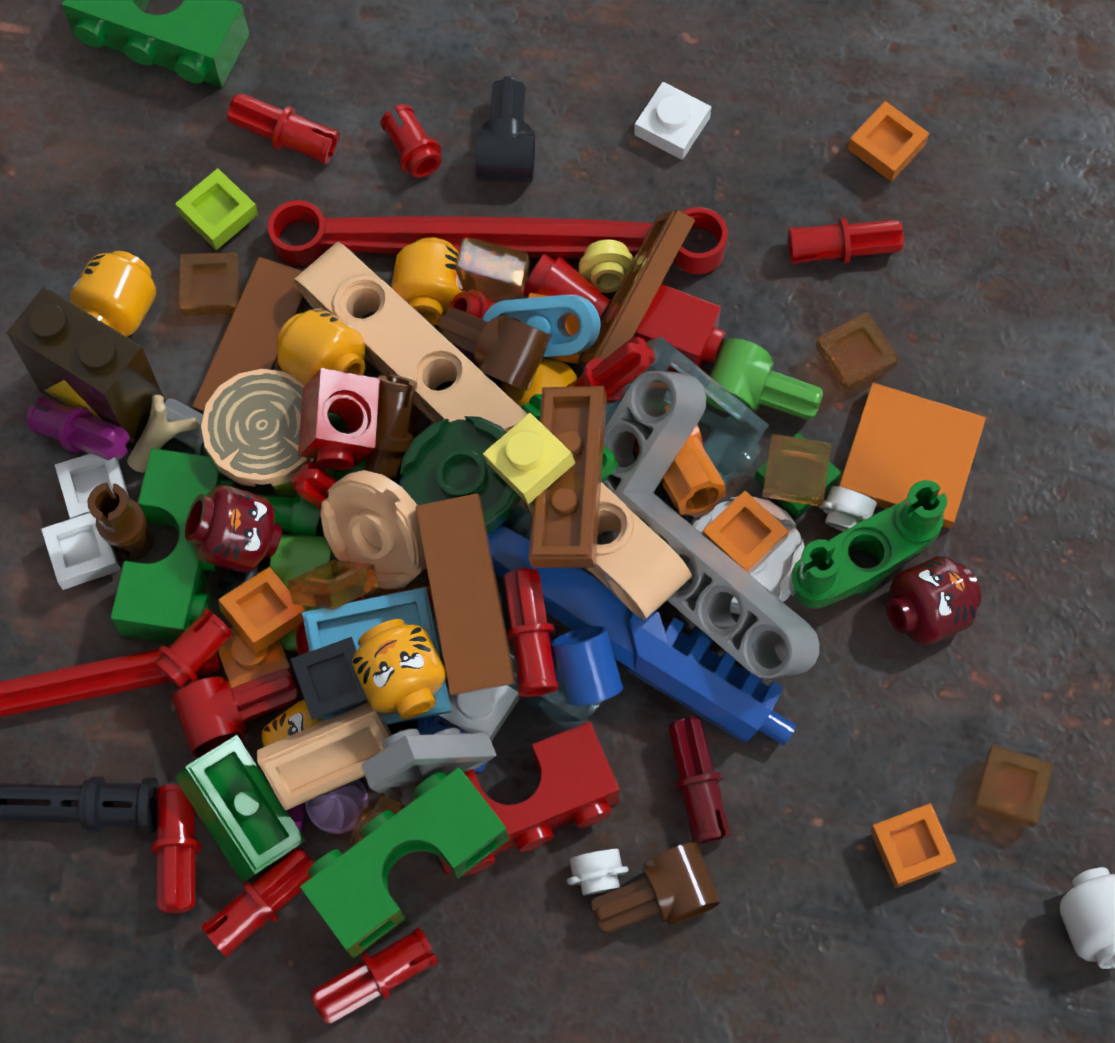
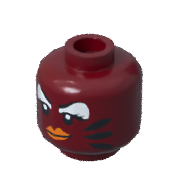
[185,485,282,572]
[886,556,981,645]

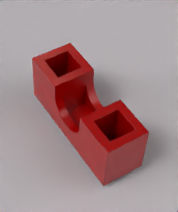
[439,721,620,876]

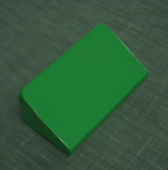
[176,735,306,882]

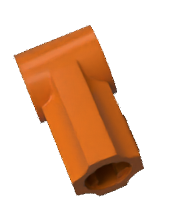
[633,405,726,518]

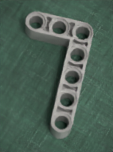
[597,371,820,679]

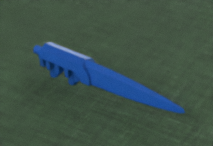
[399,478,796,746]

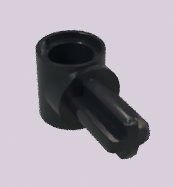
[476,76,535,182]

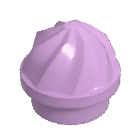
[305,779,369,834]

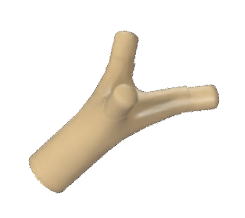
[127,395,199,473]

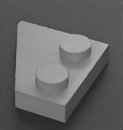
[361,728,497,808]

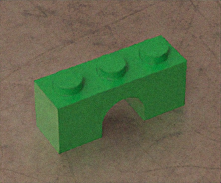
[62,0,250,88]
[111,448,236,644]
[300,767,509,959]

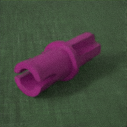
[26,397,130,460]

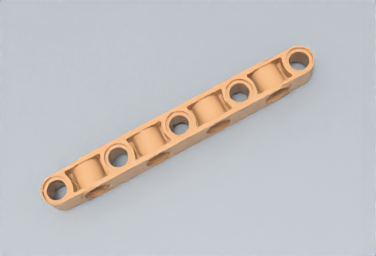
[293,242,691,620]

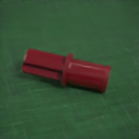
[668,717,732,845]

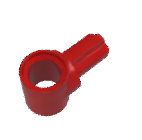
[172,669,298,757]

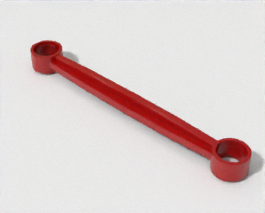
[268,200,728,274]

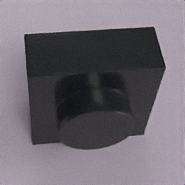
[291,637,367,721]

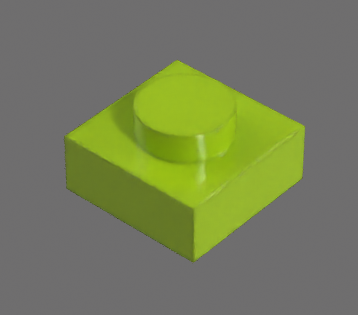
[175,168,259,250]

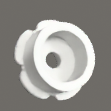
[819,486,877,532]
[567,849,628,896]

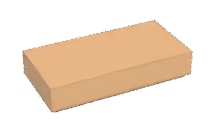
[257,702,392,811]

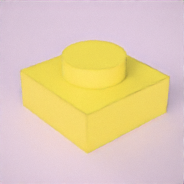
[483,413,575,504]

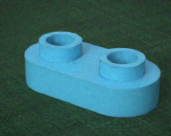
[483,295,600,357]

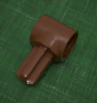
[437,308,552,391]
[591,842,721,934]

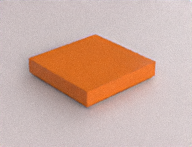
[839,383,986,529]

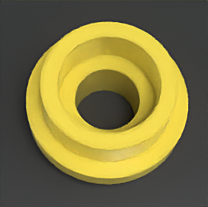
[579,240,634,293]

